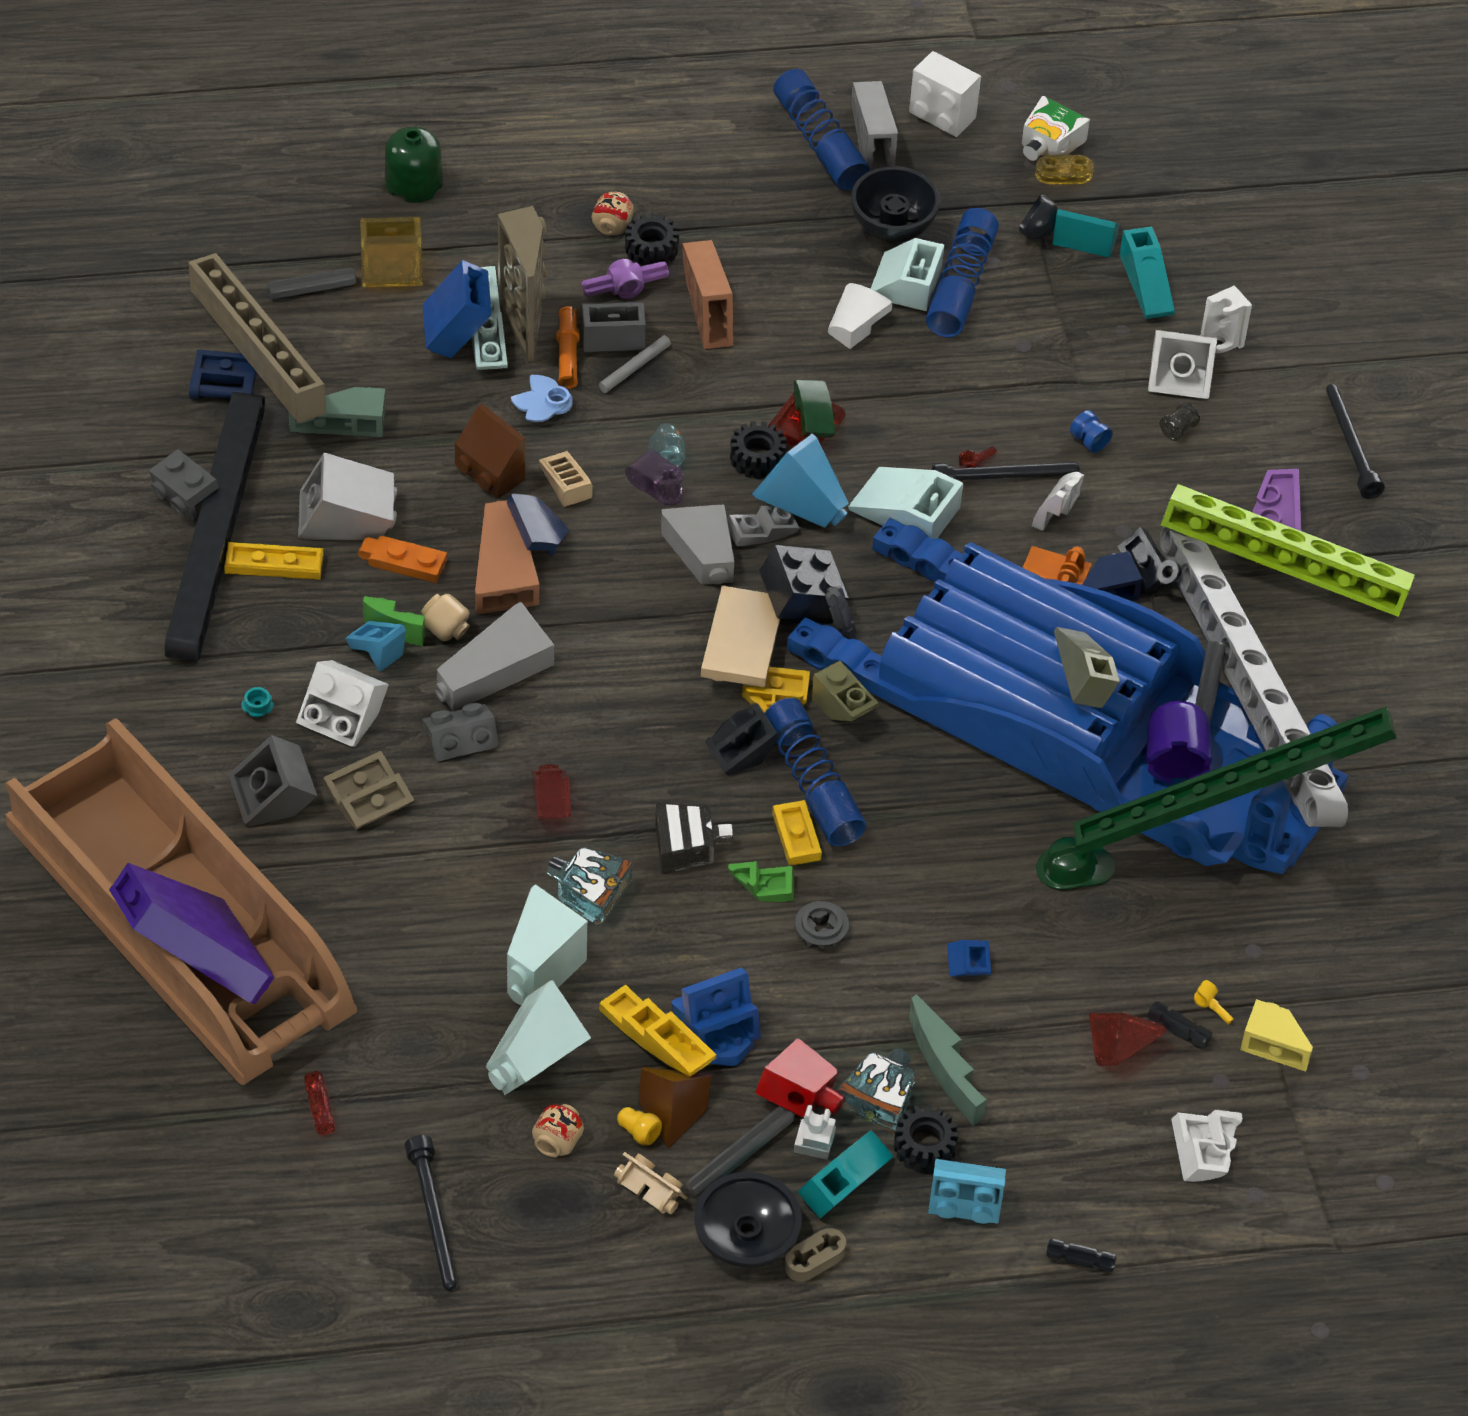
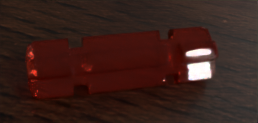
[304,1071,335,1136]

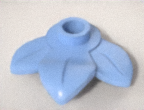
[511,375,573,422]

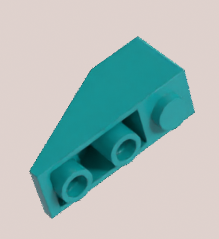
[1119,226,1175,319]
[797,1130,894,1219]

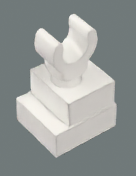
[794,1105,836,1160]

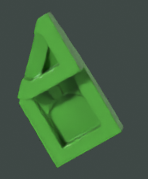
[728,861,795,902]

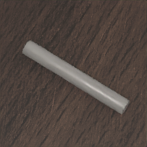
[598,335,671,393]

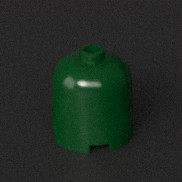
[385,126,443,203]

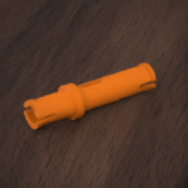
[556,306,580,389]

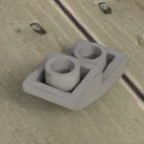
[727,506,799,546]

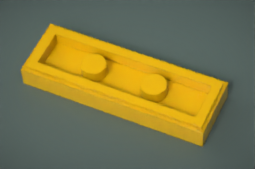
[224,542,324,580]

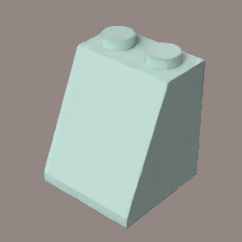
[507,885,588,1005]
[486,980,591,1095]

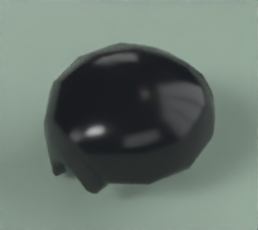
[1019,194,1058,240]

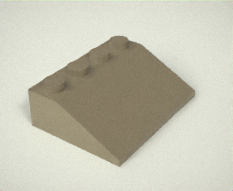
[498,206,547,363]

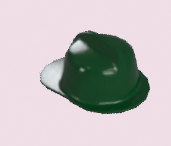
[1036,837,1115,890]

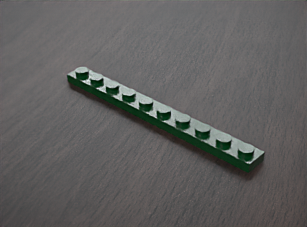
[1073,706,1397,854]

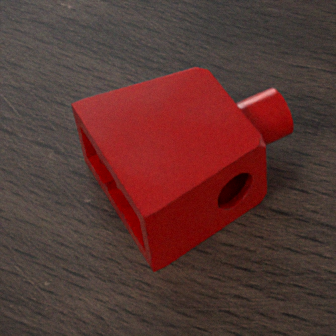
[755,1038,845,1117]

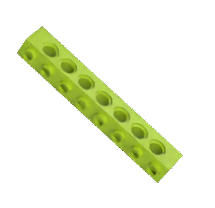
[1161,484,1415,617]

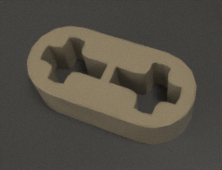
[785,1228,846,1282]

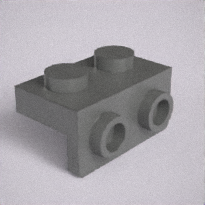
[149,449,219,521]
[422,703,499,761]

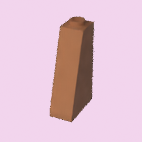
[682,240,733,349]
[475,500,540,615]

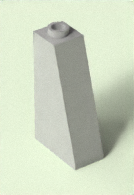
[851,81,898,171]
[434,602,554,711]

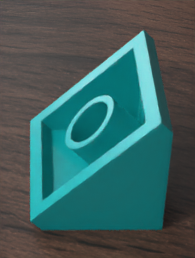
[1052,209,1121,258]

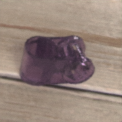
[625,449,684,506]

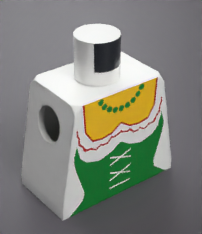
[1022,96,1090,162]

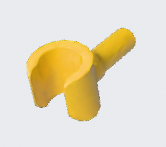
[1194,980,1234,1025]

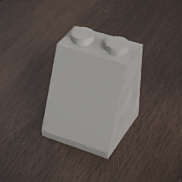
[298,453,397,540]

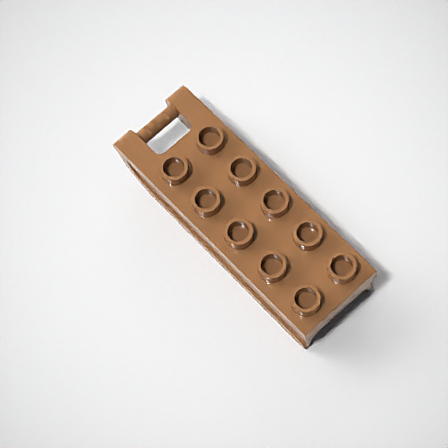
[5,718,357,1085]

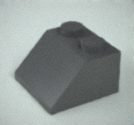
[228,735,317,827]

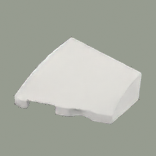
[828,283,893,349]
[1032,472,1084,531]
[1171,1110,1243,1182]

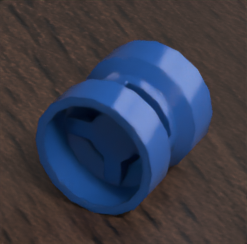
[1070,410,1113,453]

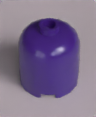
[1146,701,1212,783]

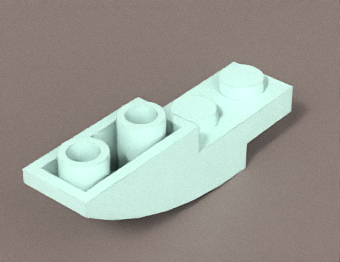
[471,266,508,370]

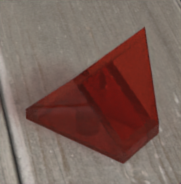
[1089,1012,1167,1066]

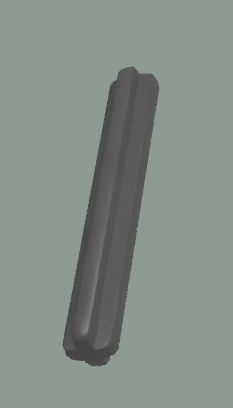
[686,1106,795,1198]

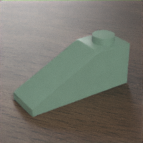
[289,387,386,437]

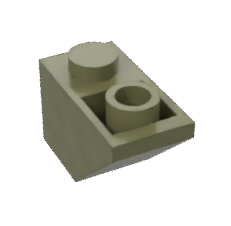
[812,661,879,721]

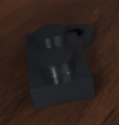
[1117,527,1182,595]

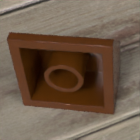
[455,404,525,499]

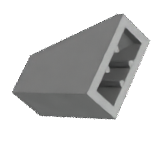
[661,504,735,585]

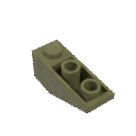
[1054,627,1120,708]

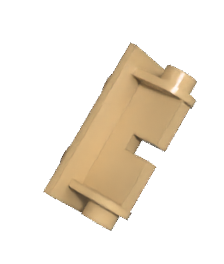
[614,1152,688,1214]

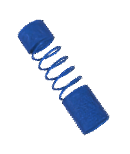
[773,69,870,190]
[926,208,999,337]
[765,698,867,846]

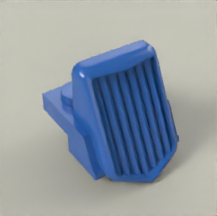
[671,967,761,1066]

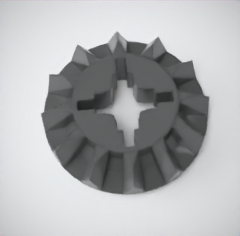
[795,901,849,950]

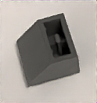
[580,302,646,352]

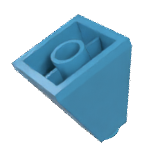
[752,433,849,528]

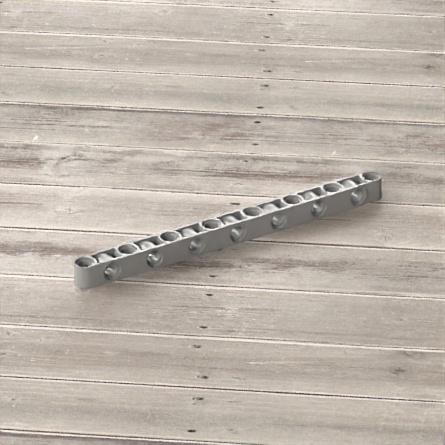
[1159,527,1348,827]

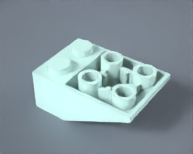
[848,467,963,539]

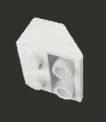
[296,660,389,747]

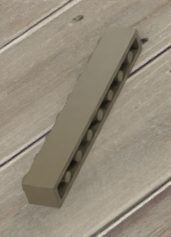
[188,253,326,423]

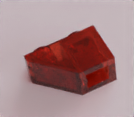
[531,764,571,819]

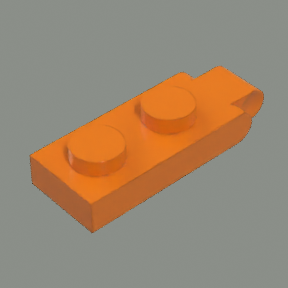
[358,536,447,584]

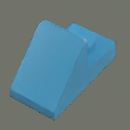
[345,621,406,672]

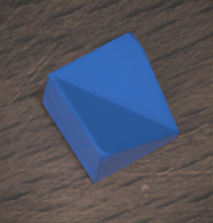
[947,940,991,977]

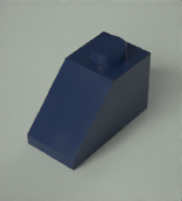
[1082,551,1142,601]

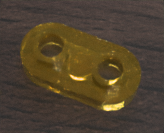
[1035,155,1094,184]

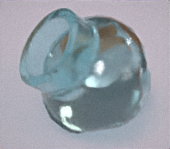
[648,423,686,469]

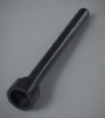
[1326,384,1385,499]
[932,462,1080,481]
[404,1135,457,1291]

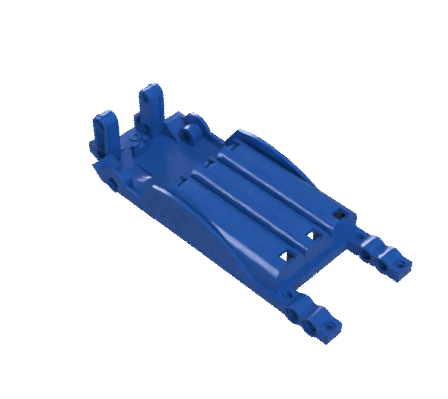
[787,518,1348,874]

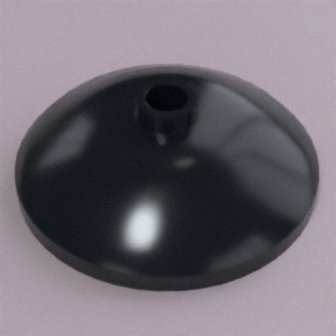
[694,1172,802,1267]

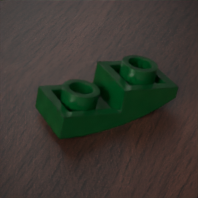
[794,380,836,438]

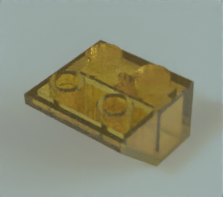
[360,217,423,287]

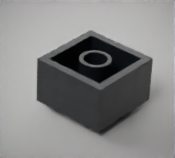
[759,545,849,623]

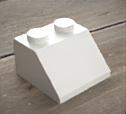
[1148,330,1217,399]

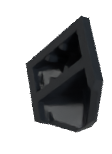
[705,703,779,775]

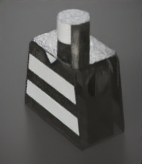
[655,803,733,874]

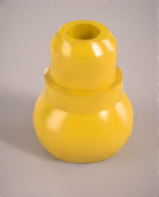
[617,1107,662,1146]

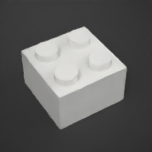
[909,51,981,137]

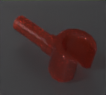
[959,446,997,468]

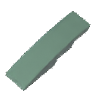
[909,994,986,1126]

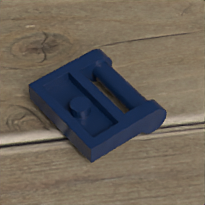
[189,350,257,400]

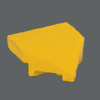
[742,667,810,713]

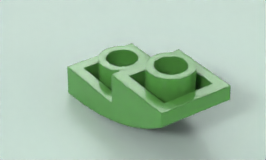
[363,596,425,646]

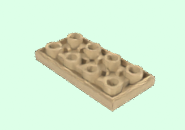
[700,586,780,687]

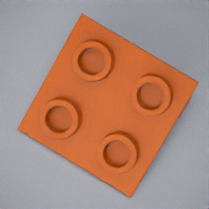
[1023,546,1092,585]

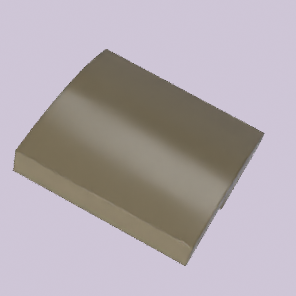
[322,751,415,830]

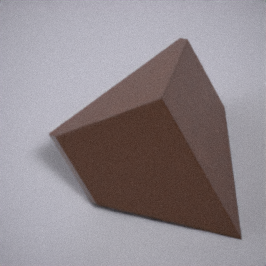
[638,1067,711,1149]

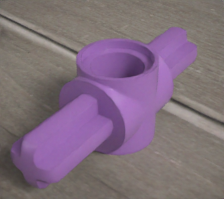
[582,259,669,299]

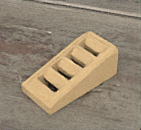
[539,451,593,507]

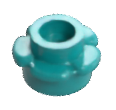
[241,687,274,718]

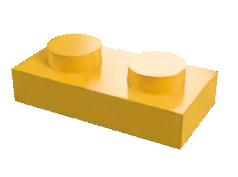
[772,800,822,866]

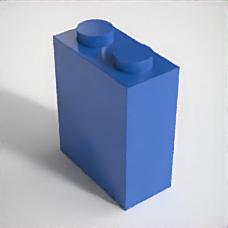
[423,260,492,359]

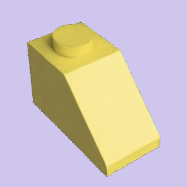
[1240,999,1313,1072]

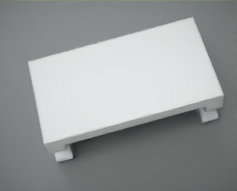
[1200,286,1252,353]

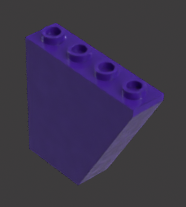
[109,863,274,1004]

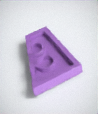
[1253,469,1301,531]

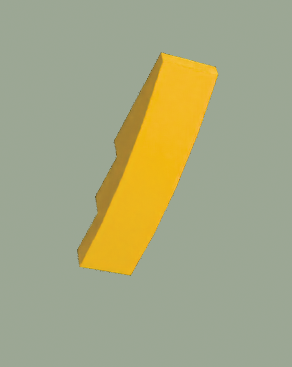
[599,985,717,1077]

